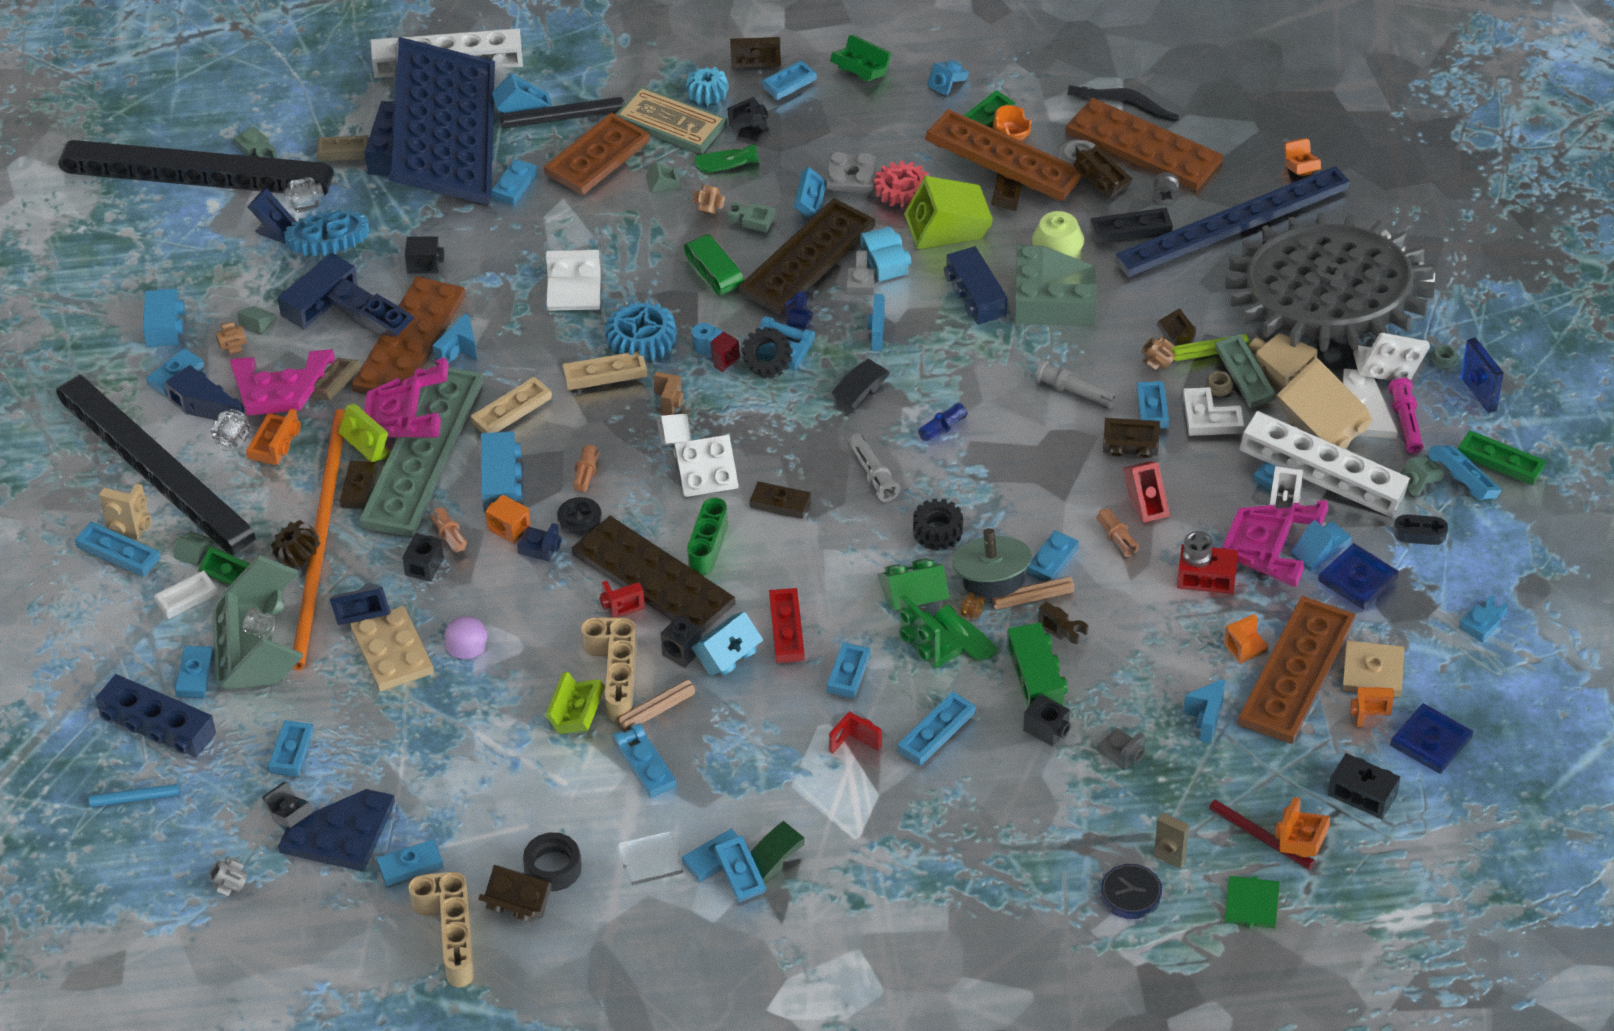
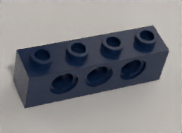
[95,674,216,758]

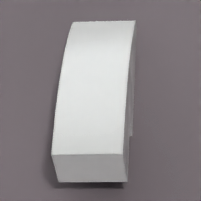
[657,414,692,446]

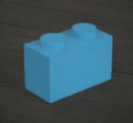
[143,289,185,347]

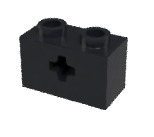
[1328,753,1400,819]

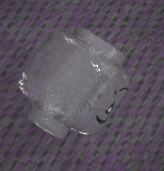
[284,177,324,213]
[210,409,251,451]

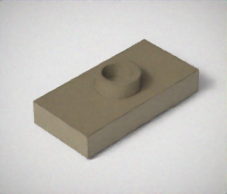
[317,135,369,162]
[310,358,361,401]
[1154,813,1189,869]

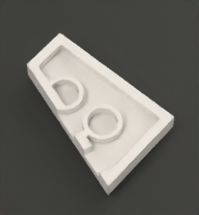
[1343,369,1397,439]

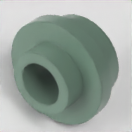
[1431,345,1459,370]

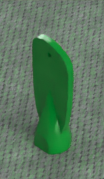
[695,144,759,173]
[934,604,997,661]

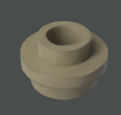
[1205,371,1233,396]

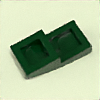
[750,820,805,883]

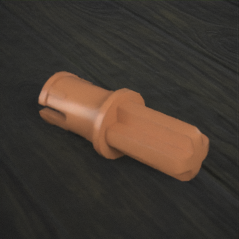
[572,445,599,493]
[430,507,467,553]
[1096,508,1139,557]

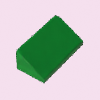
[198,546,250,586]

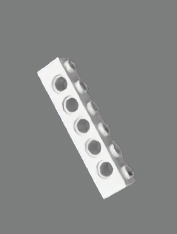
[371,29,523,78]
[1239,411,1410,518]

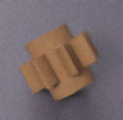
[692,185,725,214]
[215,321,247,355]
[1141,336,1175,371]

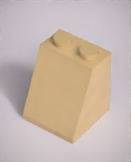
[1277,358,1373,449]

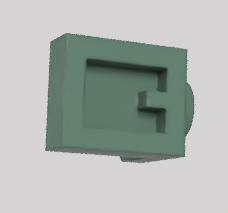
[1401,455,1447,496]

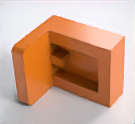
[1284,138,1321,176]
[1350,687,1394,727]

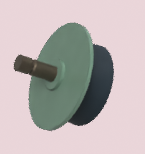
[952,528,1032,598]

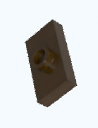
[991,173,1022,211]
[340,460,378,509]
[749,481,811,519]

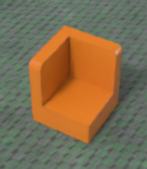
[1224,614,1268,664]

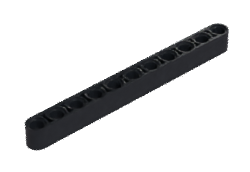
[58,140,334,197]
[56,374,256,556]

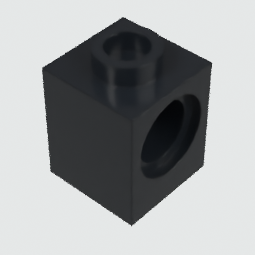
[405,236,444,274]
[402,533,444,582]
[660,615,702,668]
[1023,693,1071,747]

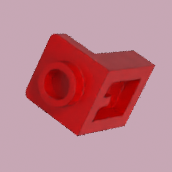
[599,581,645,618]

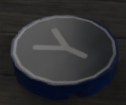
[1101,864,1162,919]

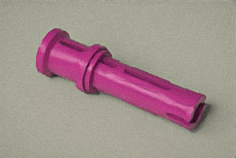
[1388,377,1424,454]

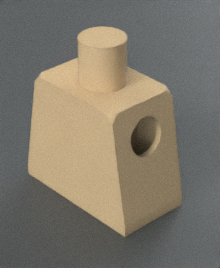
[1249,334,1317,392]

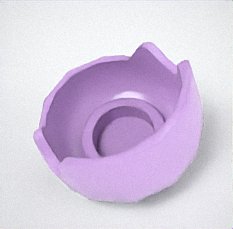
[444,616,488,659]

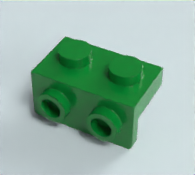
[830,35,891,81]

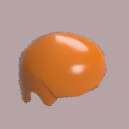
[993,105,1031,142]

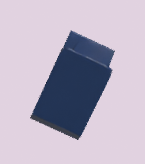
[247,188,297,244]
[329,583,391,625]

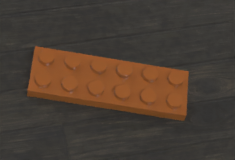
[1065,98,1223,191]
[925,109,1083,202]
[352,276,466,395]
[1237,596,1356,744]

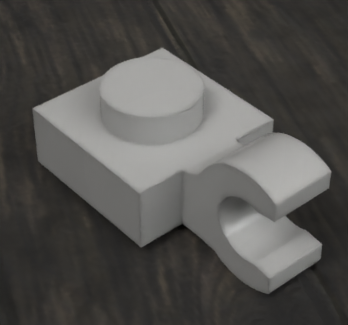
[847,251,875,295]

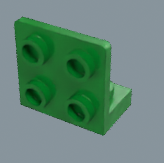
[899,595,963,669]

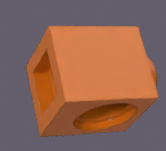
[485,494,531,544]

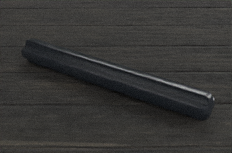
[501,97,625,128]

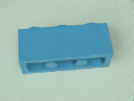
[481,431,522,513]

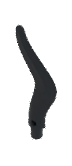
[1067,85,1179,119]

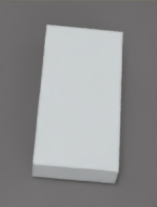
[154,571,219,619]

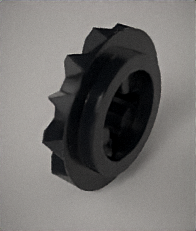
[557,497,602,534]

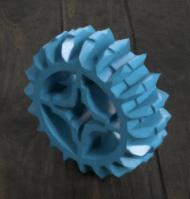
[605,300,677,362]

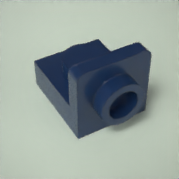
[517,523,562,562]

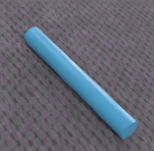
[89,784,180,807]

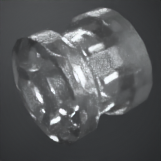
[242,607,277,640]

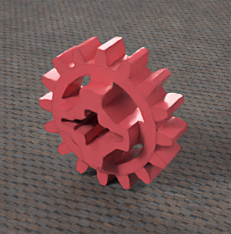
[874,160,928,208]

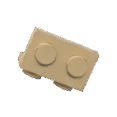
[99,483,151,540]

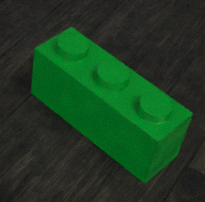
[1007,622,1068,707]

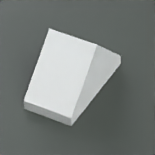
[1270,466,1303,526]

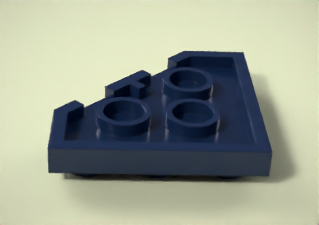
[278,789,395,872]

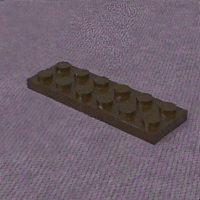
[738,198,875,316]
[572,515,736,634]

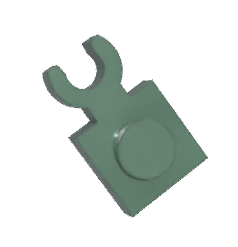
[234,127,276,158]
[727,201,776,232]

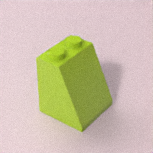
[904,176,993,249]

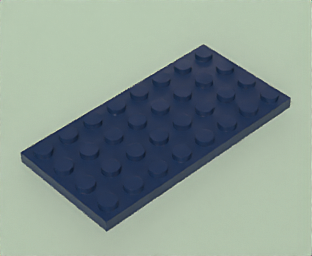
[389,37,495,205]

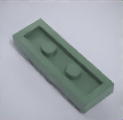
[1215,334,1276,409]

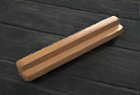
[991,576,1074,610]
[617,680,695,732]

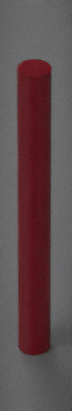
[1209,799,1315,870]

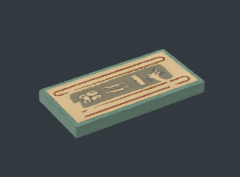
[616,86,727,155]

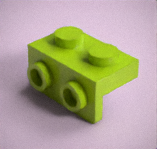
[338,404,391,462]
[546,672,606,734]

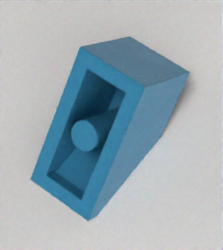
[492,73,552,114]

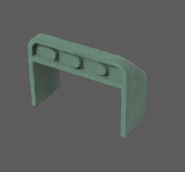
[213,555,303,690]

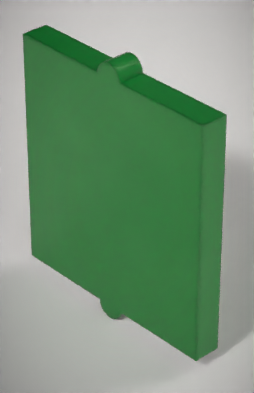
[1225,876,1280,928]

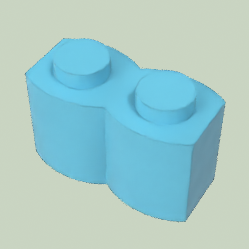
[861,226,911,282]

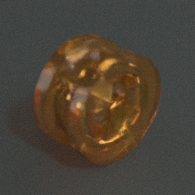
[961,592,985,621]

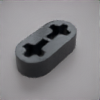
[1393,514,1448,545]

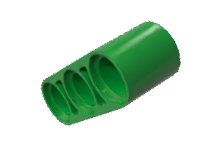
[683,234,744,296]
[687,498,728,576]

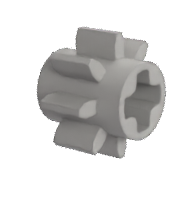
[209,856,247,897]

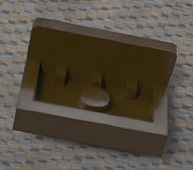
[1073,145,1133,200]
[1103,418,1160,459]

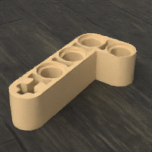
[581,618,637,723]
[408,872,474,987]

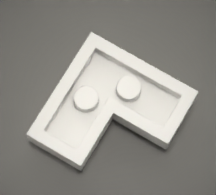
[1183,387,1244,436]

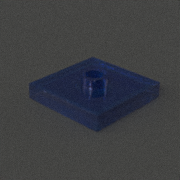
[1461,337,1504,414]
[1318,543,1399,610]
[1390,703,1473,774]

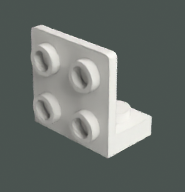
[546,250,601,311]
[1353,333,1430,381]
[673,435,739,498]

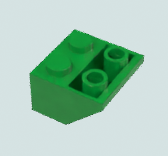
[877,558,950,610]

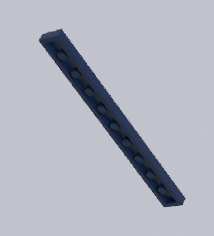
[1115,166,1350,277]

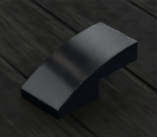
[831,358,890,410]

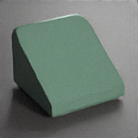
[646,162,681,192]
[237,306,276,334]
[173,531,214,565]

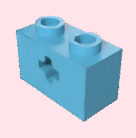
[691,611,763,675]

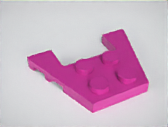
[230,349,335,416]
[364,357,449,438]
[1222,500,1328,587]

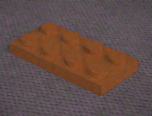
[544,112,650,196]

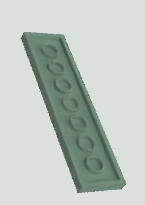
[359,364,484,538]

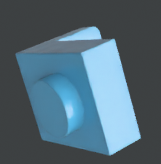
[927,59,970,95]

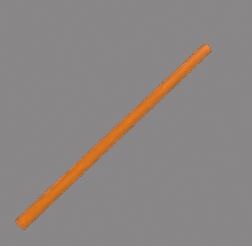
[293,409,345,670]

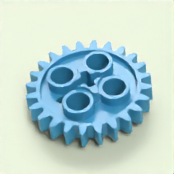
[284,209,370,256]

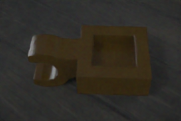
[1038,601,1089,644]

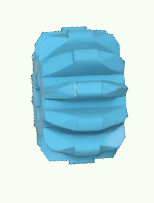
[686,66,729,107]

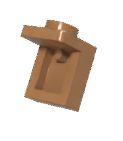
[653,372,683,416]

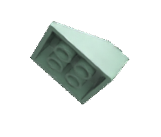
[1015,245,1096,326]

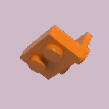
[246,409,301,465]
[1275,797,1330,857]

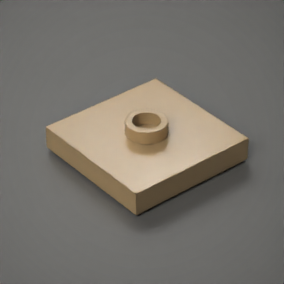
[1342,641,1405,698]

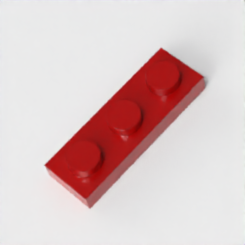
[769,588,805,663]

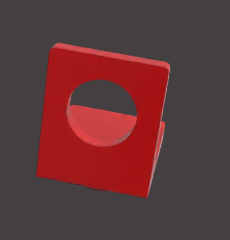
[829,711,882,754]

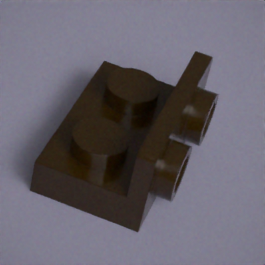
[730,37,781,68]
[478,865,553,922]

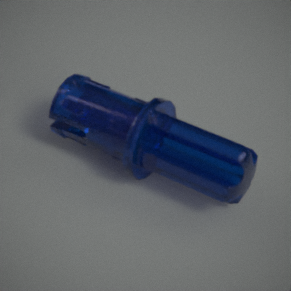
[918,402,968,441]

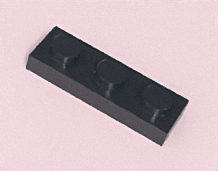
[1090,208,1173,243]

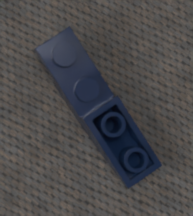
[327,278,414,337]

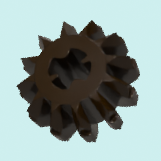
[271,520,321,568]

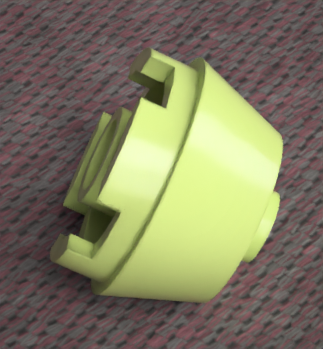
[1032,211,1084,258]

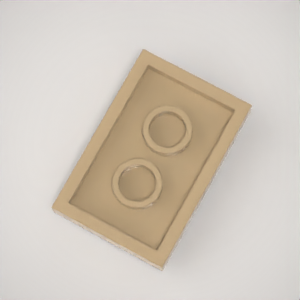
[350,606,434,692]

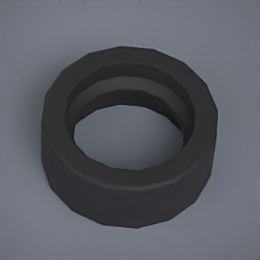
[523,832,582,892]

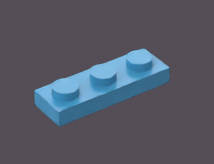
[74,521,161,577]
[897,691,976,766]

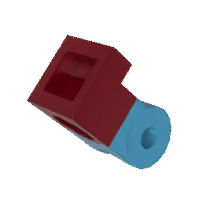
[692,323,740,372]

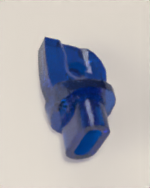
[785,291,813,329]

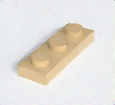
[562,351,647,390]
[470,376,552,433]

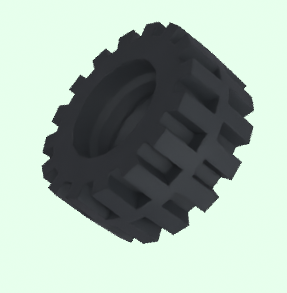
[741,327,793,378]
[913,498,963,550]

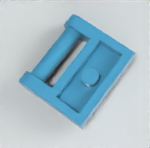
[757,316,815,371]

